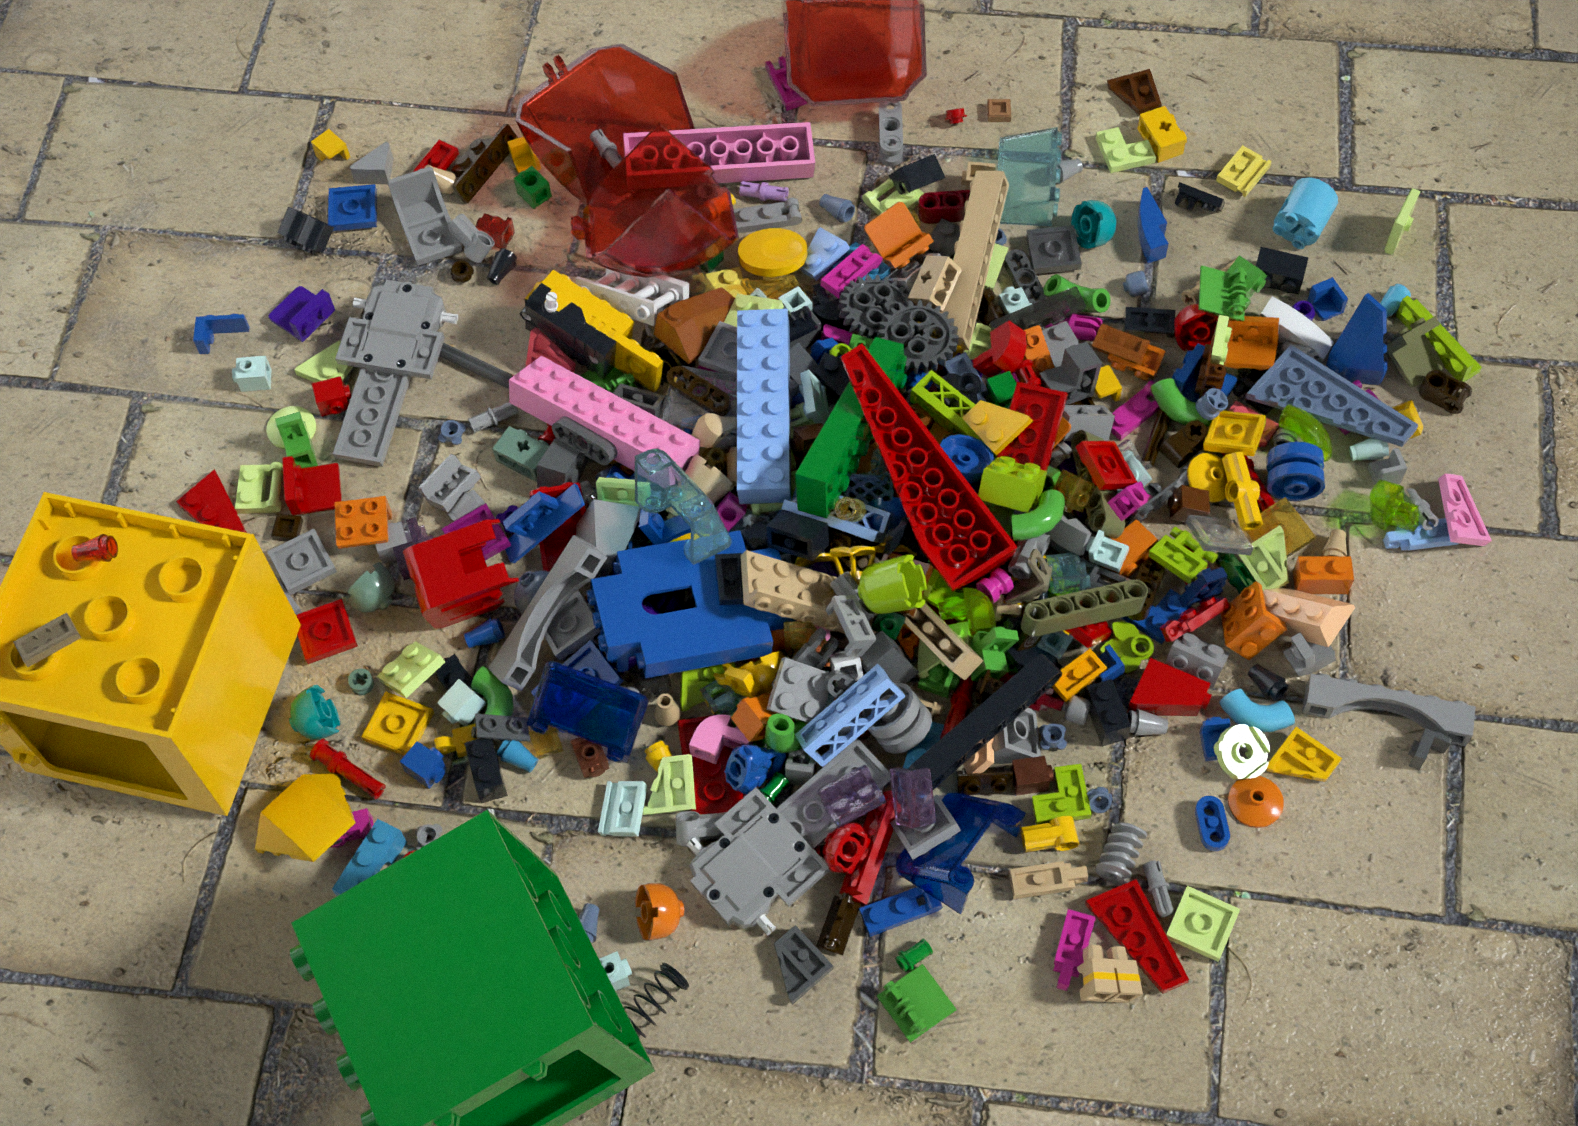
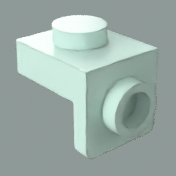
[1086,530,1129,572]

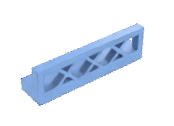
[781,488,893,543]
[795,664,906,767]

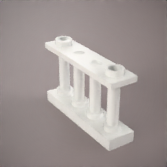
[575,258,689,326]

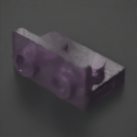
[817,765,886,828]
[889,767,936,828]

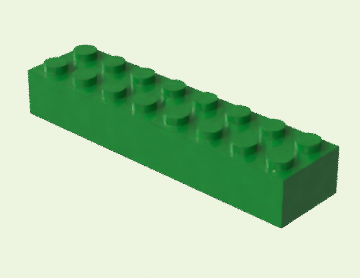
[795,337,907,519]

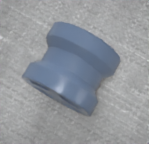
[1196,388,1228,420]

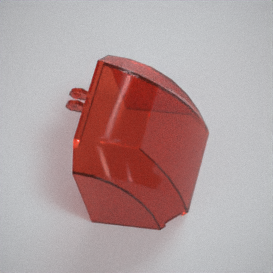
[781,0,927,107]
[515,44,695,212]
[570,123,739,278]

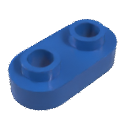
[1195,796,1230,852]

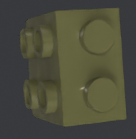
[1387,316,1444,388]

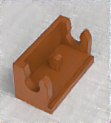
[1092,324,1150,365]

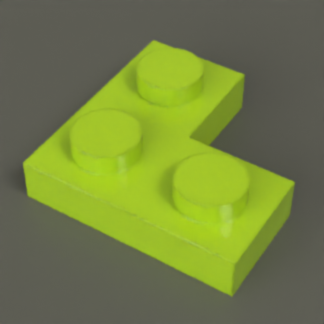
[1031,764,1092,825]

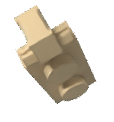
[1008,861,1088,899]

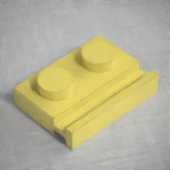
[1216,145,1272,197]

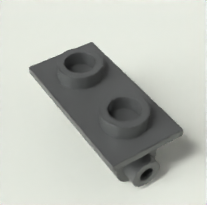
[471,714,530,742]

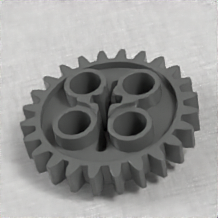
[838,274,915,339]
[878,300,959,374]

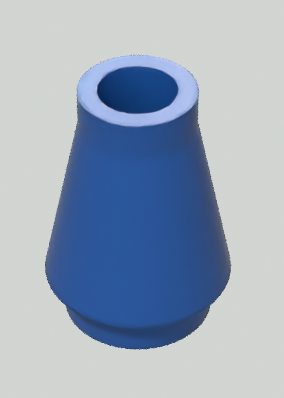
[464,618,505,648]

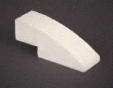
[1260,296,1334,362]

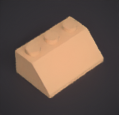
[1263,588,1355,647]

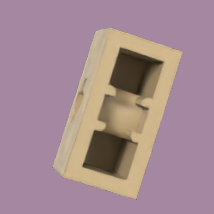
[908,255,962,312]

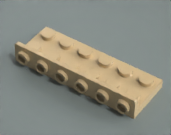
[741,550,876,634]

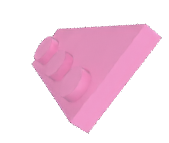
[1438,473,1492,546]

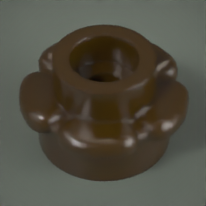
[450,260,474,283]

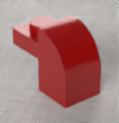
[973,320,1027,378]

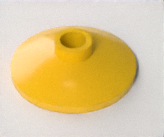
[1187,453,1228,502]

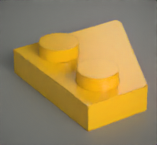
[1266,726,1342,782]

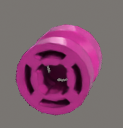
[976,568,1014,604]

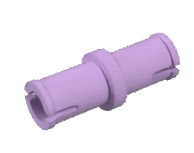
[739,181,789,202]

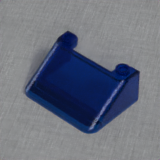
[527,661,649,763]
[896,793,1026,914]

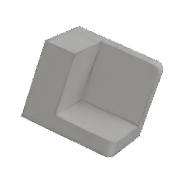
[1367,448,1407,489]

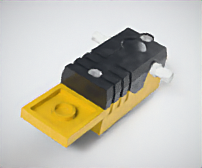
[520,270,663,393]

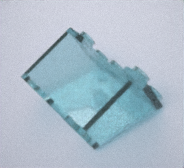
[997,127,1062,226]
[635,449,732,565]

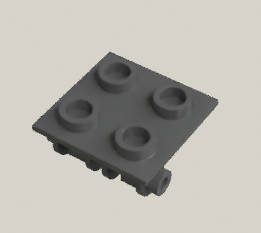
[1125,481,1177,528]

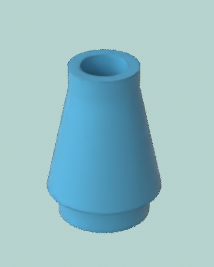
[497,740,539,773]

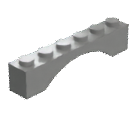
[488,535,607,691]
[1302,673,1476,747]

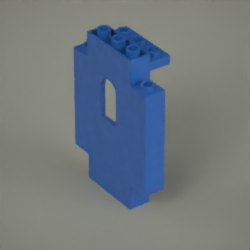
[587,530,796,678]

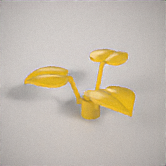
[794,542,918,585]

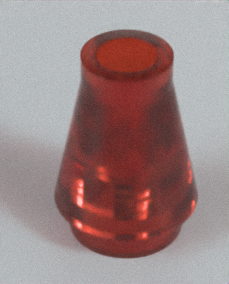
[71,534,118,562]

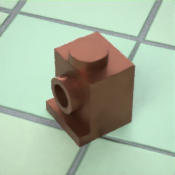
[570,731,610,779]

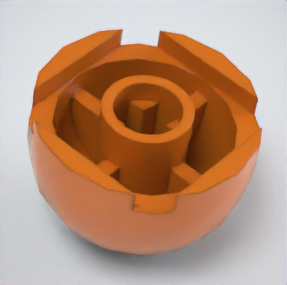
[635,883,684,940]

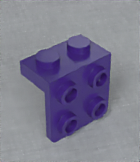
[269,286,335,342]

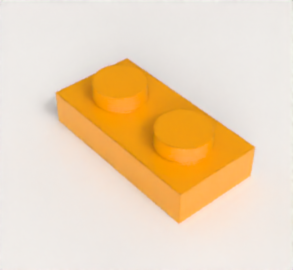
[1052,648,1108,702]

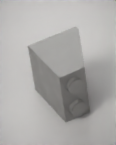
[576,499,643,582]

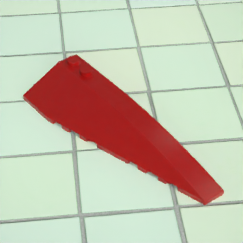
[841,344,1018,591]

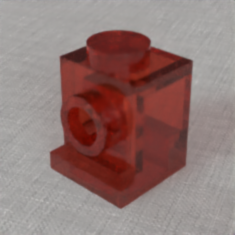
[475,213,515,249]

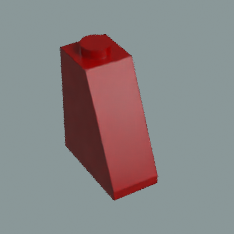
[1127,658,1212,716]

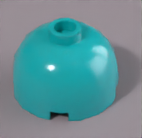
[1071,200,1117,249]
[289,685,340,740]

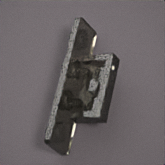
[989,286,1086,331]

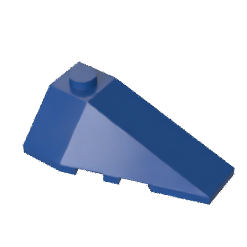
[1326,293,1387,385]

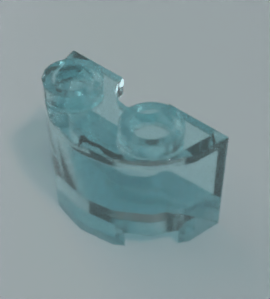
[1046,553,1091,594]

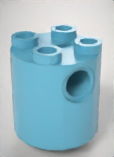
[1272,177,1338,249]

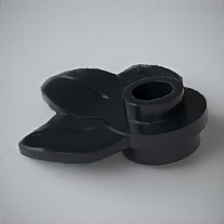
[935,373,982,415]

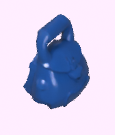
[724,745,786,794]

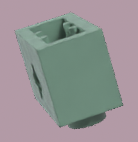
[492,426,550,482]

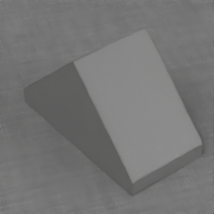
[349,141,394,185]
[785,748,819,786]

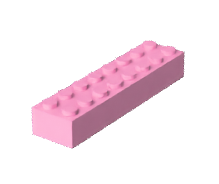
[623,122,815,189]
[509,356,700,489]

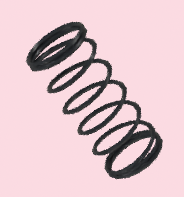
[624,962,690,1038]

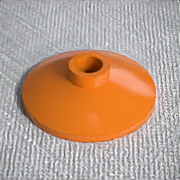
[1228,776,1284,828]

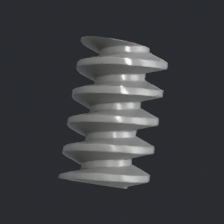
[1095,823,1147,885]

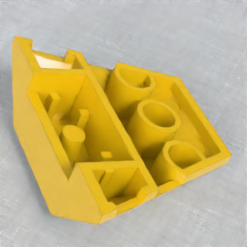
[255,774,356,862]

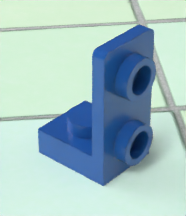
[193,314,250,354]
[639,505,701,545]

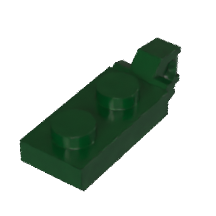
[1215,546,1256,594]

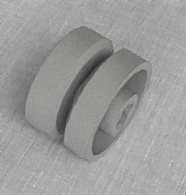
[861,683,932,754]

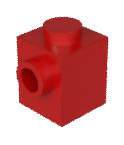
[312,376,352,416]

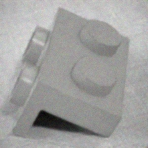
[418,454,481,512]
[1165,633,1230,688]

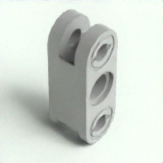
[878,97,903,166]

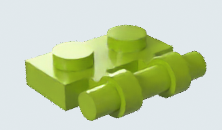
[1149,526,1218,584]

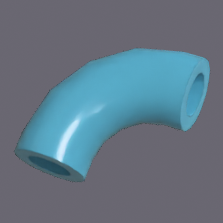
[1219,689,1295,733]

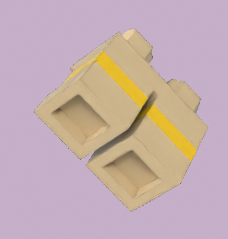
[1077,945,1143,1003]

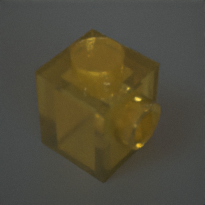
[1053,469,1096,513]

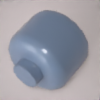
[1123,271,1148,297]

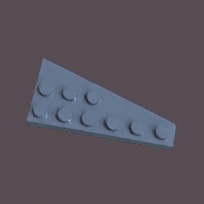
[1246,345,1418,447]

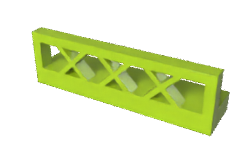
[1396,296,1482,382]
[910,370,993,453]

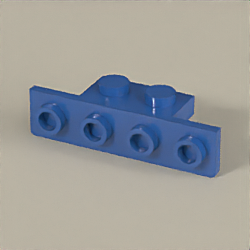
[503,483,585,564]

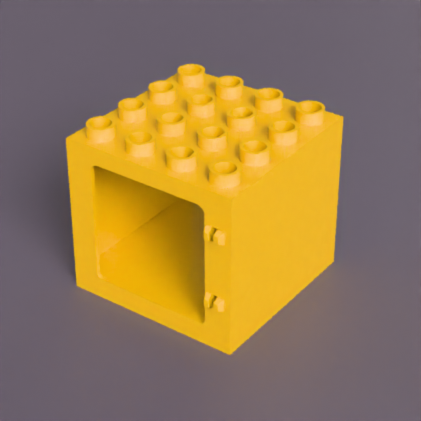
[0,492,301,816]

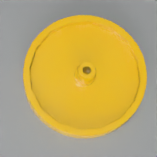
[738,228,807,277]

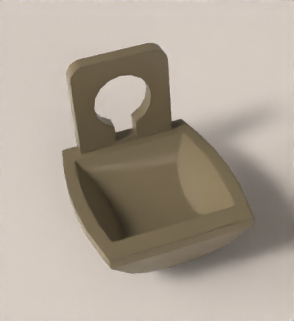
[1005,549,1052,604]

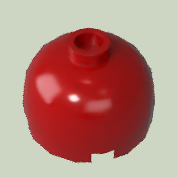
[1174,303,1219,352]

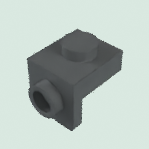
[1408,728,1452,770]

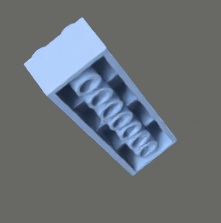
[737,309,791,504]

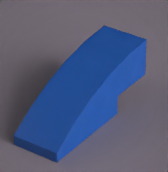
[1137,187,1169,263]

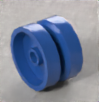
[940,435,994,495]
[1266,442,1325,501]

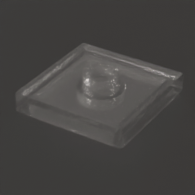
[1186,515,1253,556]

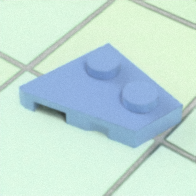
[800,227,850,281]

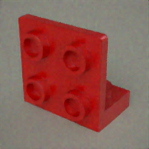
[282,456,342,515]

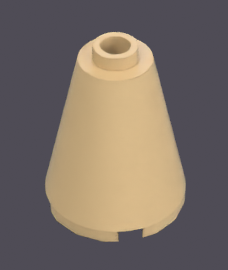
[666,455,734,519]

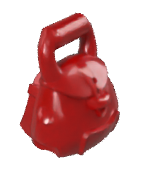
[821,823,871,875]

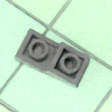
[1046,515,1092,555]

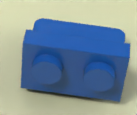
[1172,343,1237,402]

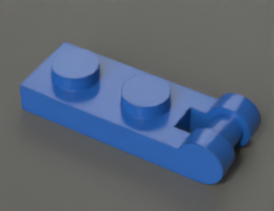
[859,881,943,937]

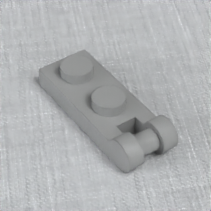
[733,198,802,234]

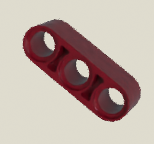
[918,189,970,224]

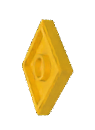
[1203,411,1266,456]
[361,691,434,756]

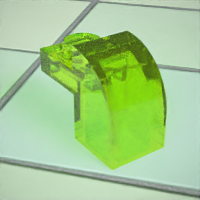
[1370,479,1419,532]
[938,588,997,636]

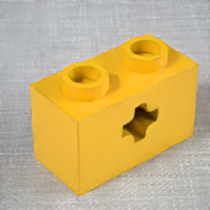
[1137,106,1187,163]

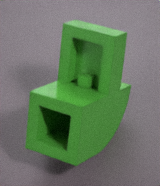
[275,411,318,468]
[970,627,1019,682]

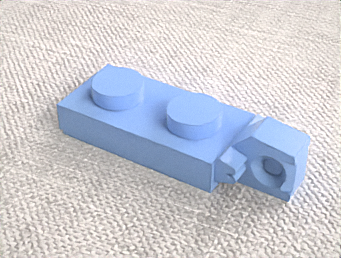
[1383,518,1459,551]

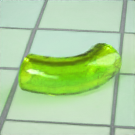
[1279,404,1333,462]

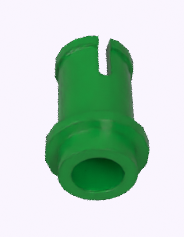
[758,772,789,805]
[895,938,933,972]

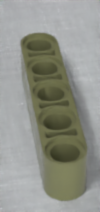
[1071,430,1125,539]
[1020,580,1148,637]

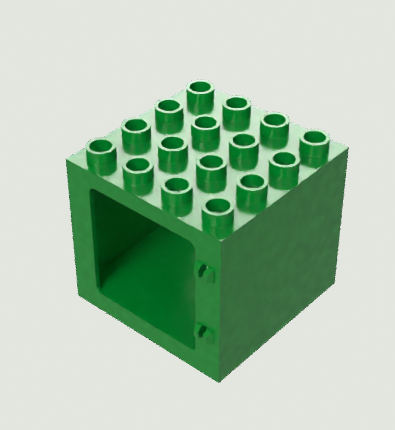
[290,810,656,1126]

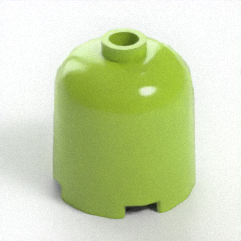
[858,555,927,614]

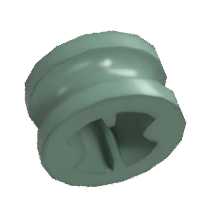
[348,668,374,695]

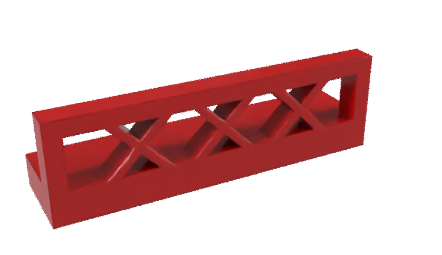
[839,790,902,906]

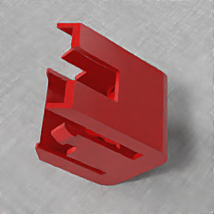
[403,519,519,629]

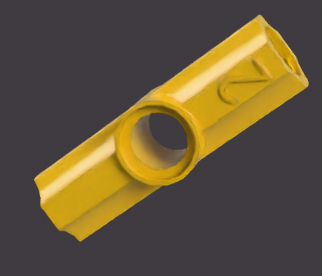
[1222,452,1263,531]

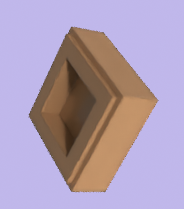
[987,99,1011,122]

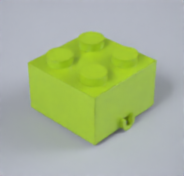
[978,456,1047,513]

